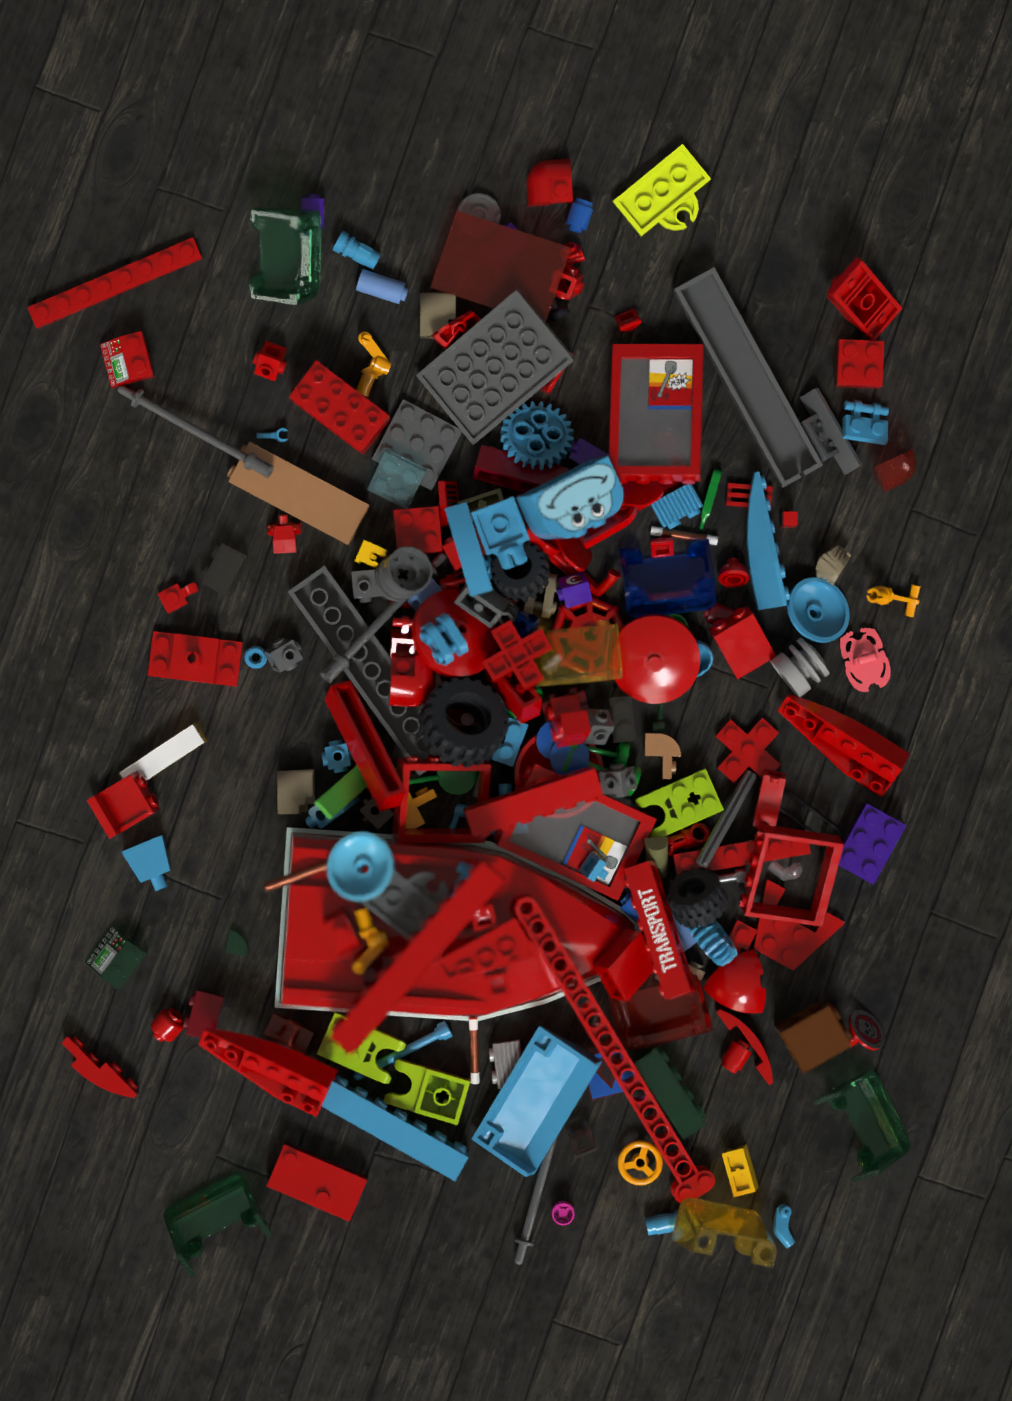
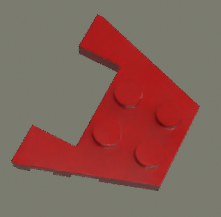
[753,879,844,970]

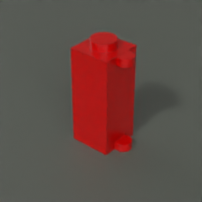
[752,769,786,830]

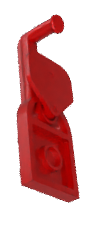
[578,454,685,549]
[515,493,621,598]

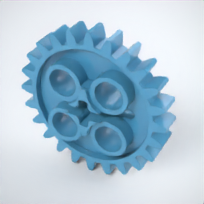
[500,401,574,470]

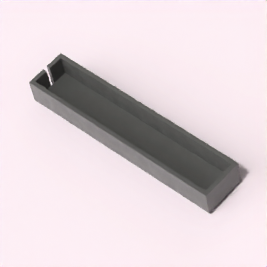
[673,267,823,489]

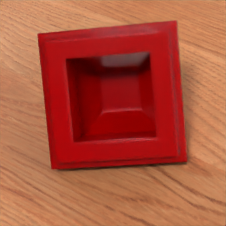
[614,308,642,331]
[650,537,674,558]

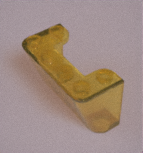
[671,1198,777,1267]

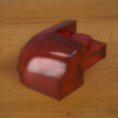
[872,449,917,493]

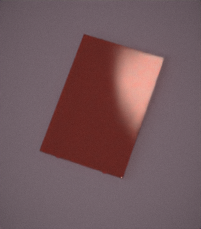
[431,211,572,322]

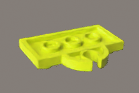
[613,144,711,237]

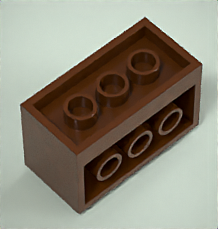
[775,999,852,1073]

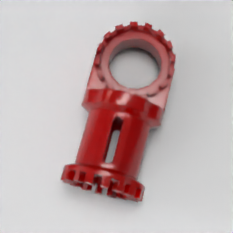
[664,823,710,855]

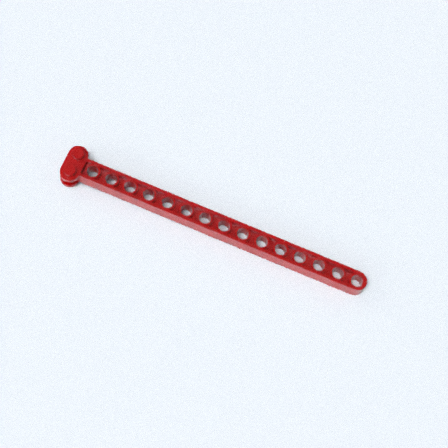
[512,893,715,1204]

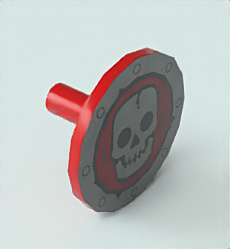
[849,1010,885,1050]

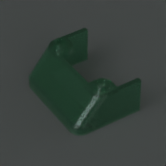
[813,1071,911,1183]
[163,1173,272,1278]

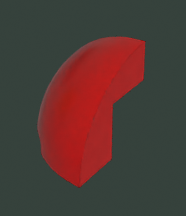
[703,950,766,1013]

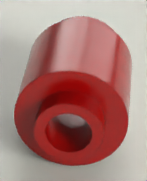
[720,1039,752,1074]

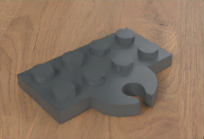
[361,869,449,940]

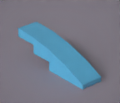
[445,502,492,597]

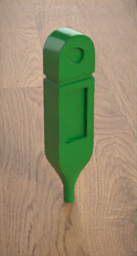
[699,468,722,529]

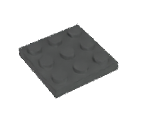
[372,400,462,491]

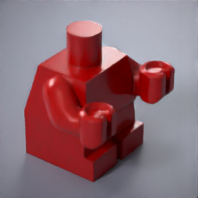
[267,514,302,554]

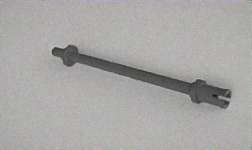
[117,385,274,478]
[320,552,446,683]
[514,1138,557,1265]

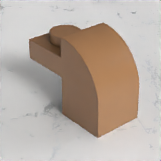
[644,733,681,779]

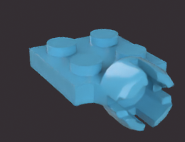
[471,497,530,569]

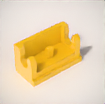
[355,540,388,568]
[722,1144,759,1197]

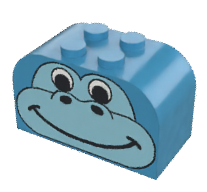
[516,456,623,539]

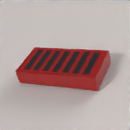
[438,481,458,527]

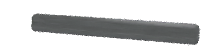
[697,770,756,868]

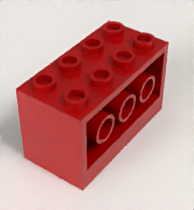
[289,361,390,455]

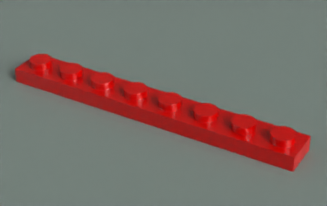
[27,237,202,329]

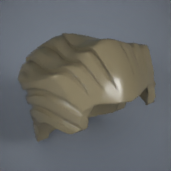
[816,544,851,586]

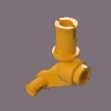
[356,331,391,397]
[867,584,921,617]
[353,908,389,974]

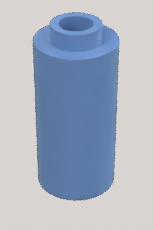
[356,269,409,304]

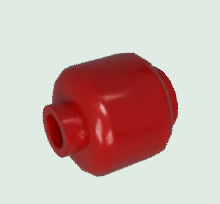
[151,1008,184,1042]

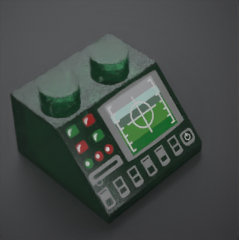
[85,926,148,990]

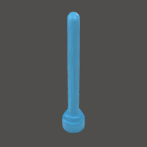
[353,1020,453,1080]

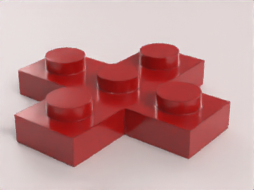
[482,620,553,691]
[715,718,781,783]

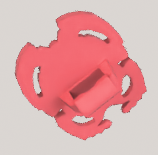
[840,627,891,692]

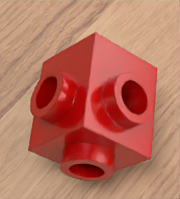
[549,265,584,300]
[253,341,287,381]

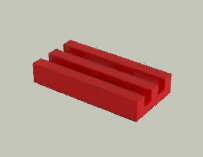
[726,483,773,507]

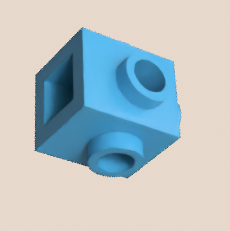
[321,740,354,773]

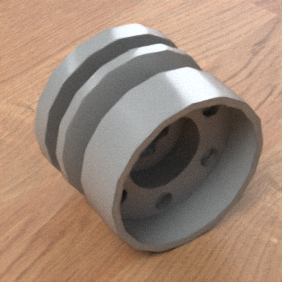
[770,637,830,698]

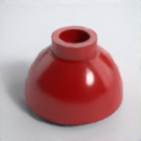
[718,558,750,588]

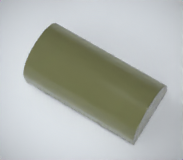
[458,488,504,522]
[645,837,669,879]

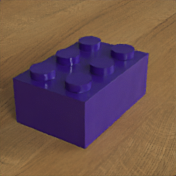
[838,803,907,885]

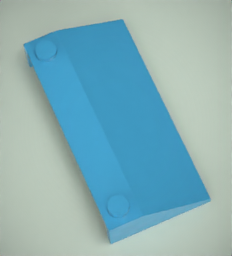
[472,1026,602,1177]

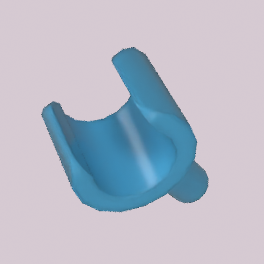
[257,428,288,442]
[449,804,468,828]

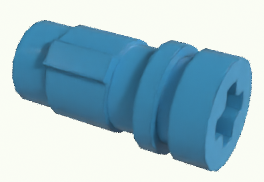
[332,231,381,270]
[645,1207,693,1236]

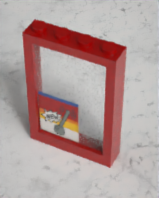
[609,344,704,484]
[493,761,657,901]

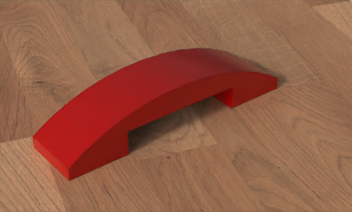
[472,904,512,1000]
[715,1008,773,1085]

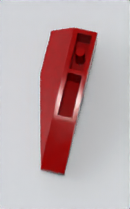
[778,694,910,797]
[199,1028,338,1117]

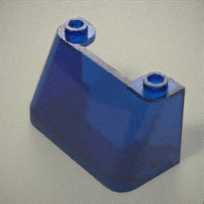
[619,539,716,618]

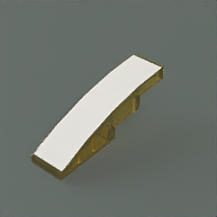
[118,722,208,781]

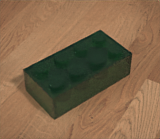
[633,1045,707,1140]

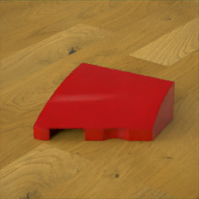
[431,310,482,350]

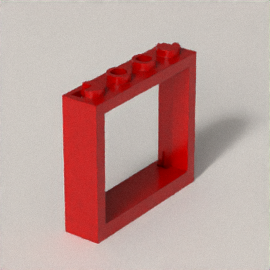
[392,755,491,843]
[739,824,844,927]

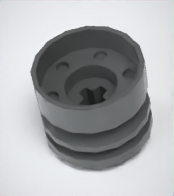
[374,547,432,602]

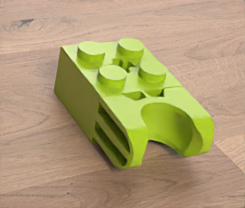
[635,768,724,838]
[317,1012,406,1084]
[384,1059,471,1125]

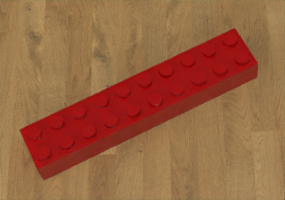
[329,860,507,1055]

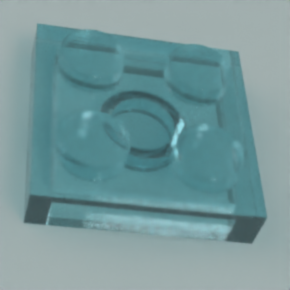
[367,449,427,509]

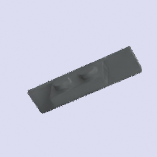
[800,388,862,475]

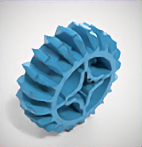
[687,921,737,966]

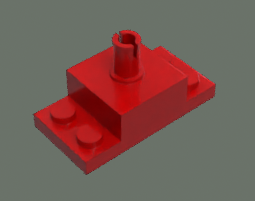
[826,257,902,341]
[148,631,243,687]

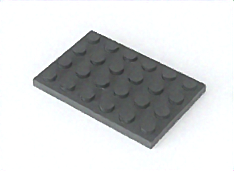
[416,289,576,445]

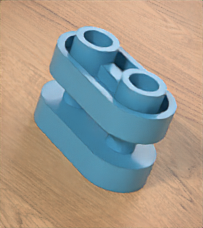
[420,613,468,666]

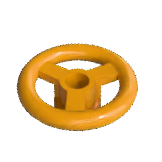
[618,1140,663,1185]

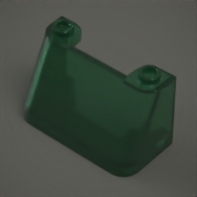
[249,207,321,306]

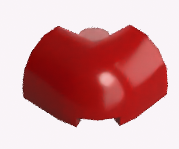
[526,158,573,207]
[389,655,436,707]

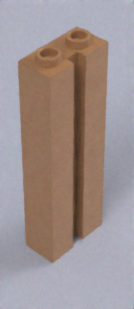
[227,442,370,546]

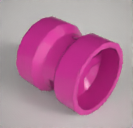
[552,1200,574,1226]

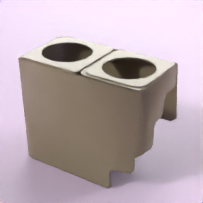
[420,292,456,339]
[277,769,315,814]

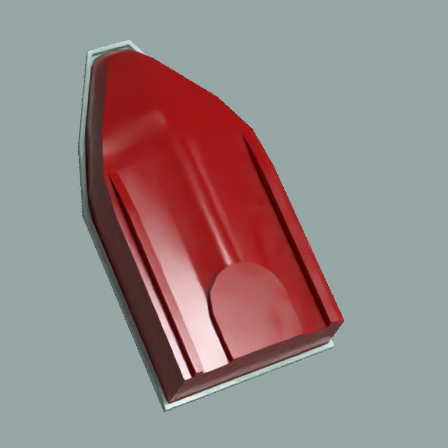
[275,827,641,1021]

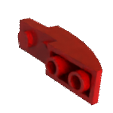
[61,1035,139,1098]

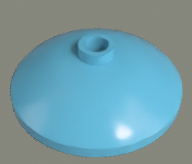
[327,832,394,901]

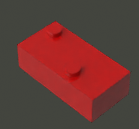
[267,1142,368,1222]

